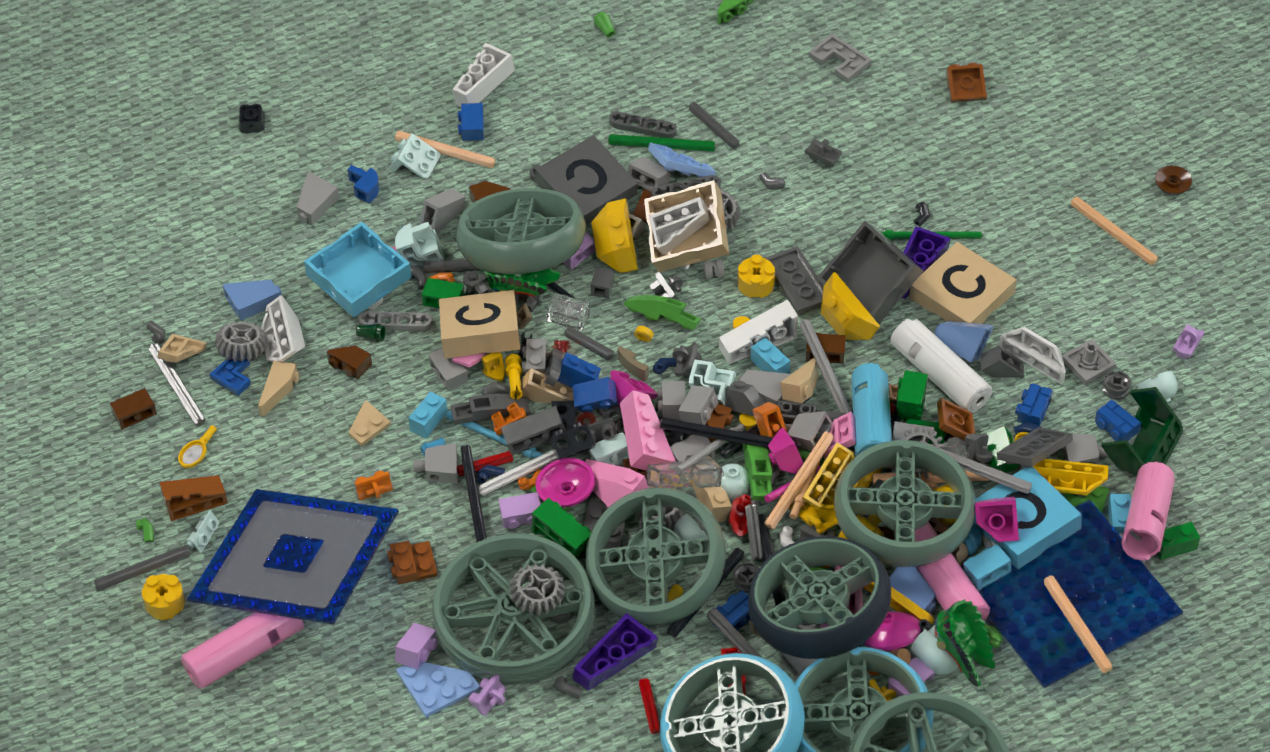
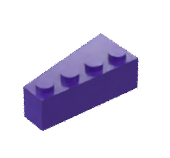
[901,226,951,299]
[572,613,658,691]

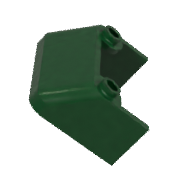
[1101,387,1183,476]

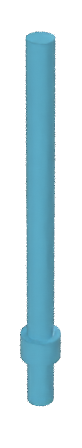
[446,411,543,459]

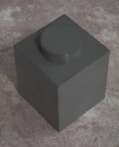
[590,268,615,299]

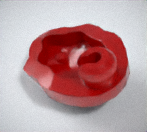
[728,494,752,537]

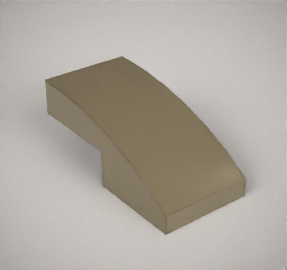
[617,346,649,381]

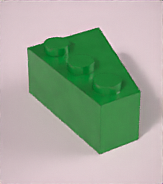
[895,370,928,421]
[531,498,591,558]

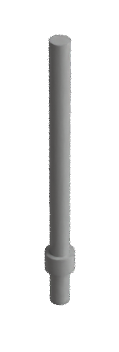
[675,424,745,474]

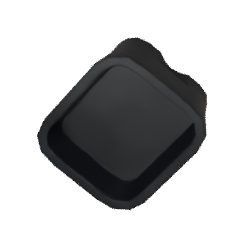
[239,104,265,133]

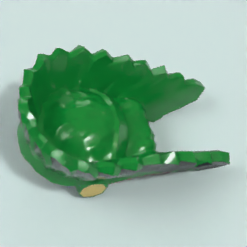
[482,268,561,297]
[934,599,995,687]

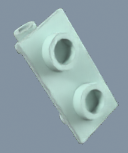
[186,510,220,553]

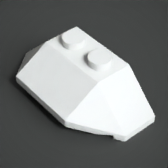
[261,296,305,362]
[999,327,1066,385]

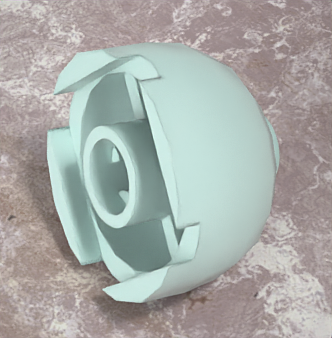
[1138,371,1178,404]
[714,463,751,503]
[673,513,708,553]

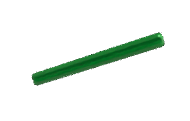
[608,134,715,152]

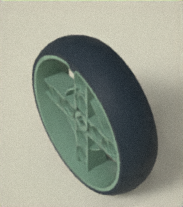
[748,536,891,659]

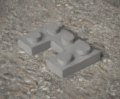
[809,34,872,83]

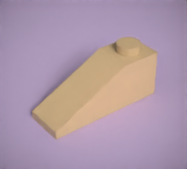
[780,358,819,403]
[258,361,300,417]
[521,368,574,403]
[689,474,732,522]

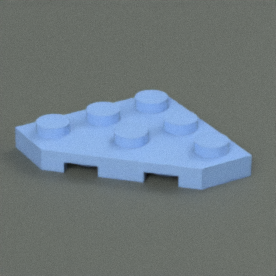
[648,143,716,177]
[396,662,480,718]

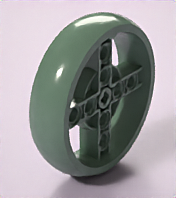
[456,188,586,274]
[834,440,976,567]
[586,487,726,625]

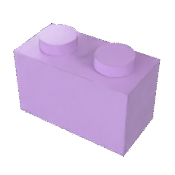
[499,492,540,529]
[395,623,438,669]

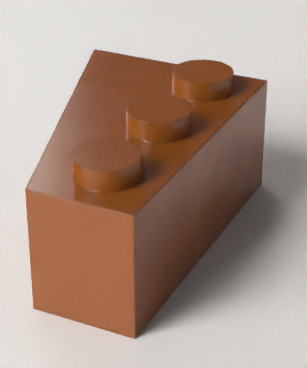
[159,475,228,522]

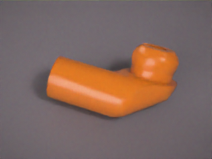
[429,272,455,282]

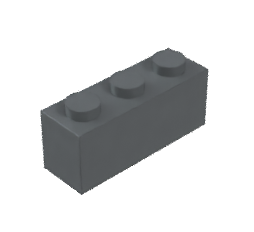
[501,406,566,455]

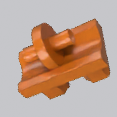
[491,402,527,436]
[354,470,393,501]

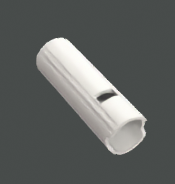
[890,318,992,413]

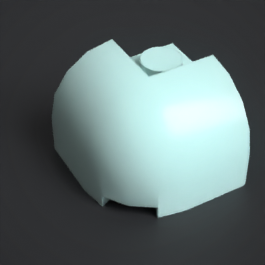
[395,222,444,268]
[689,360,736,406]
[909,625,958,675]

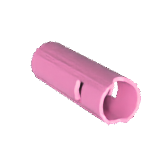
[1122,462,1175,561]
[903,522,990,620]
[181,596,304,689]

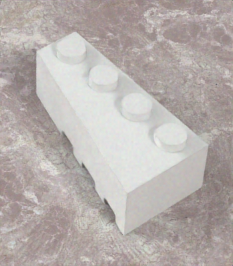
[453,43,515,107]
[719,300,798,364]

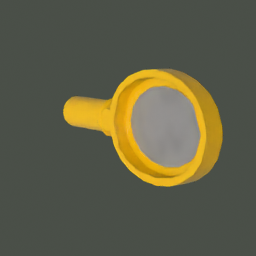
[178,425,217,468]

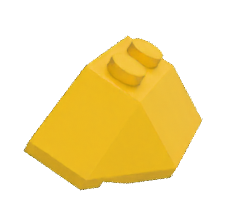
[591,199,638,273]
[821,272,880,340]
[802,442,859,510]
[1033,459,1108,495]

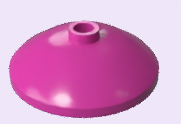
[536,458,595,508]
[863,612,922,651]

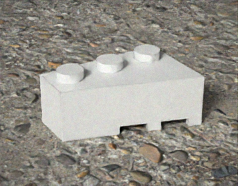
[648,197,711,255]

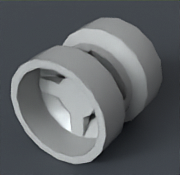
[703,259,724,280]

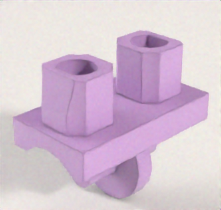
[1172,324,1205,359]
[469,675,506,716]

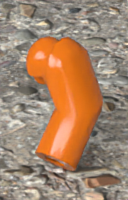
[518,469,541,491]

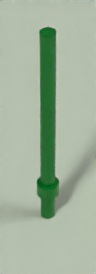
[880,230,982,241]

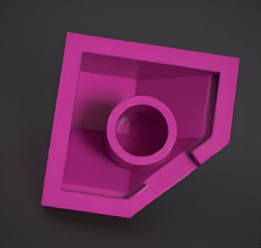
[610,370,657,409]
[768,428,803,474]
[975,497,1019,542]

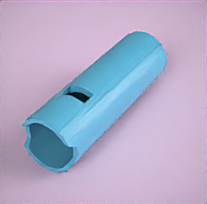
[851,363,892,456]

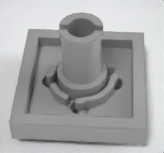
[1062,339,1116,385]

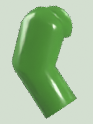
[136,518,154,543]
[984,624,1003,648]

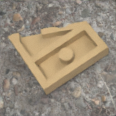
[158,334,207,363]
[349,400,391,447]

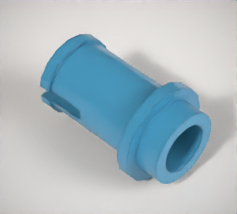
[420,438,446,457]

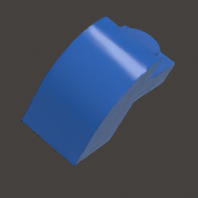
[347,165,379,204]

